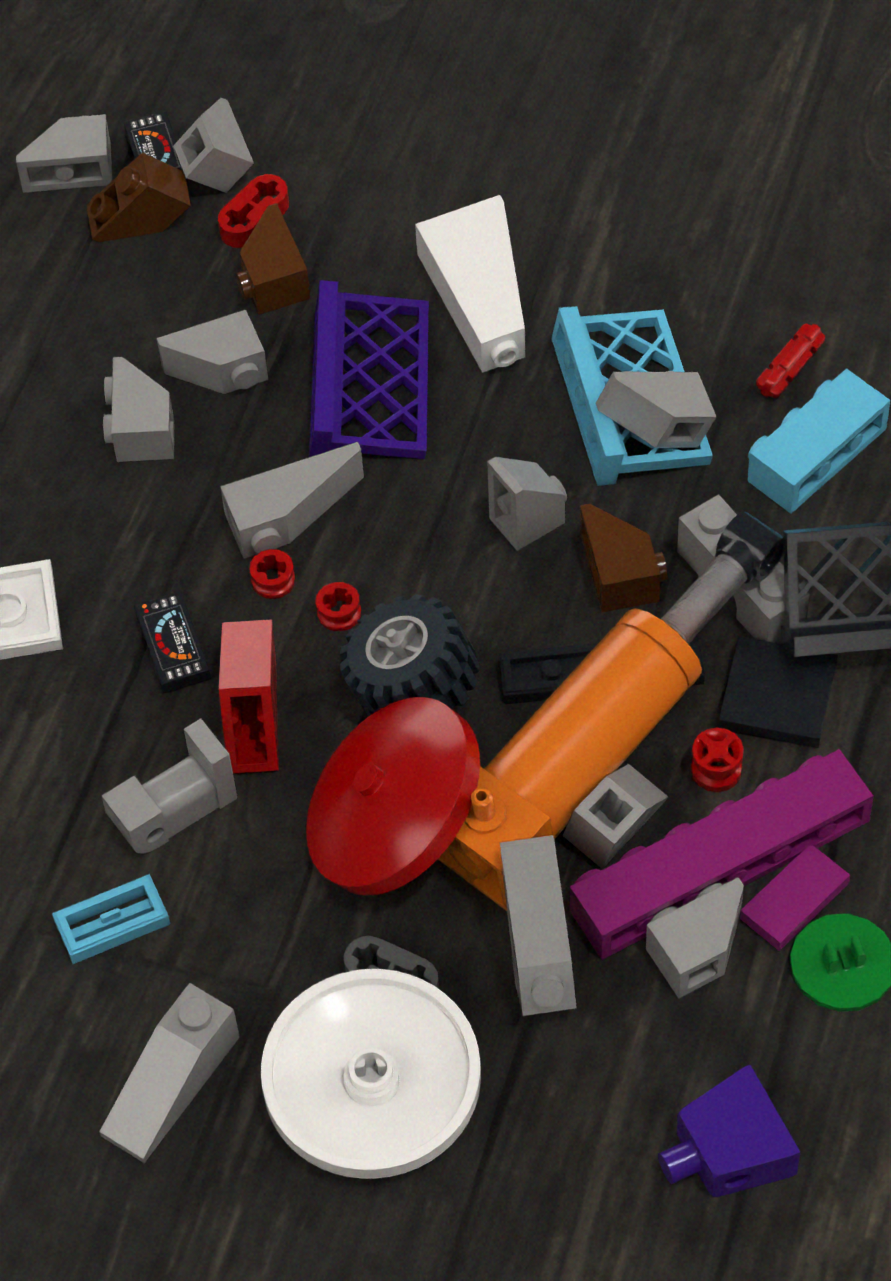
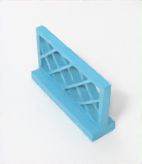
[551,306,713,486]

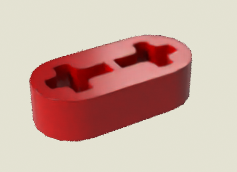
[218,174,289,248]

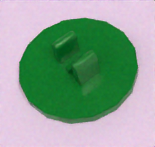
[790,914,891,1012]

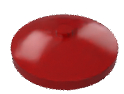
[306,697,480,895]

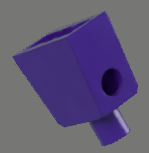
[658,1065,800,1197]

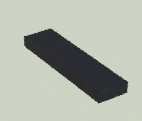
[499,635,705,705]

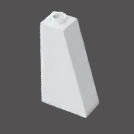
[415,195,525,373]

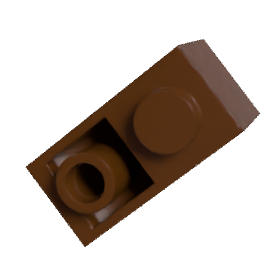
[87,152,191,242]

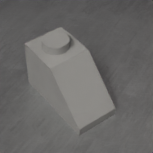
[16,114,112,193]
[157,310,268,394]
[487,457,567,551]

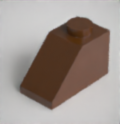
[236,203,311,315]
[580,504,668,612]

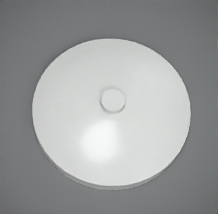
[261,969,481,1179]

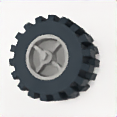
[339,595,479,716]

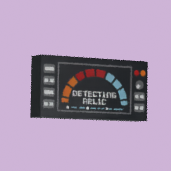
[123,112,189,186]
[134,592,211,694]

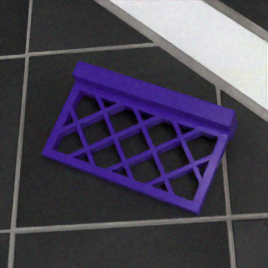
[309,280,429,459]

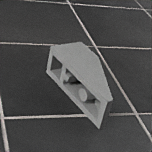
[220,442,364,559]
[499,835,576,1016]
[99,983,239,1163]

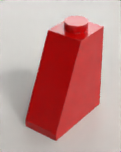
[219,620,279,773]

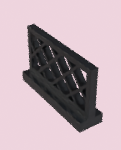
[781,521,891,657]

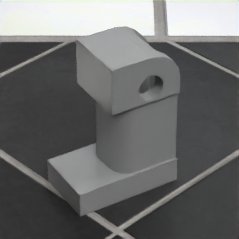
[102,719,237,854]

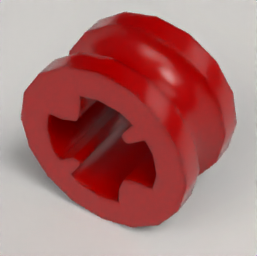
[249,549,295,599]
[316,582,361,631]

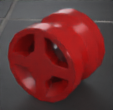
[691,727,744,792]

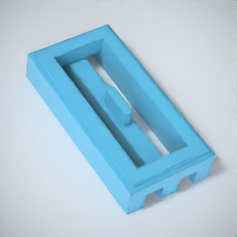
[52,874,170,964]

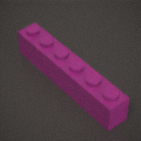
[570,749,874,960]

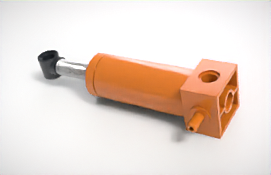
[438,512,784,911]

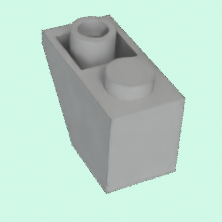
[173,98,254,193]
[103,357,174,462]
[596,371,716,448]
[563,764,668,869]
[646,877,744,998]

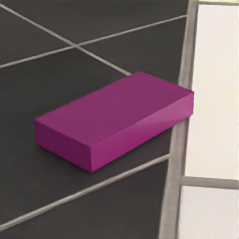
[740,843,850,951]

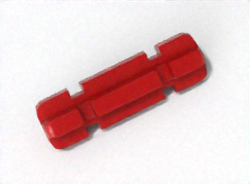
[756,323,825,398]

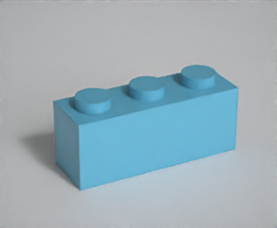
[748,368,890,514]

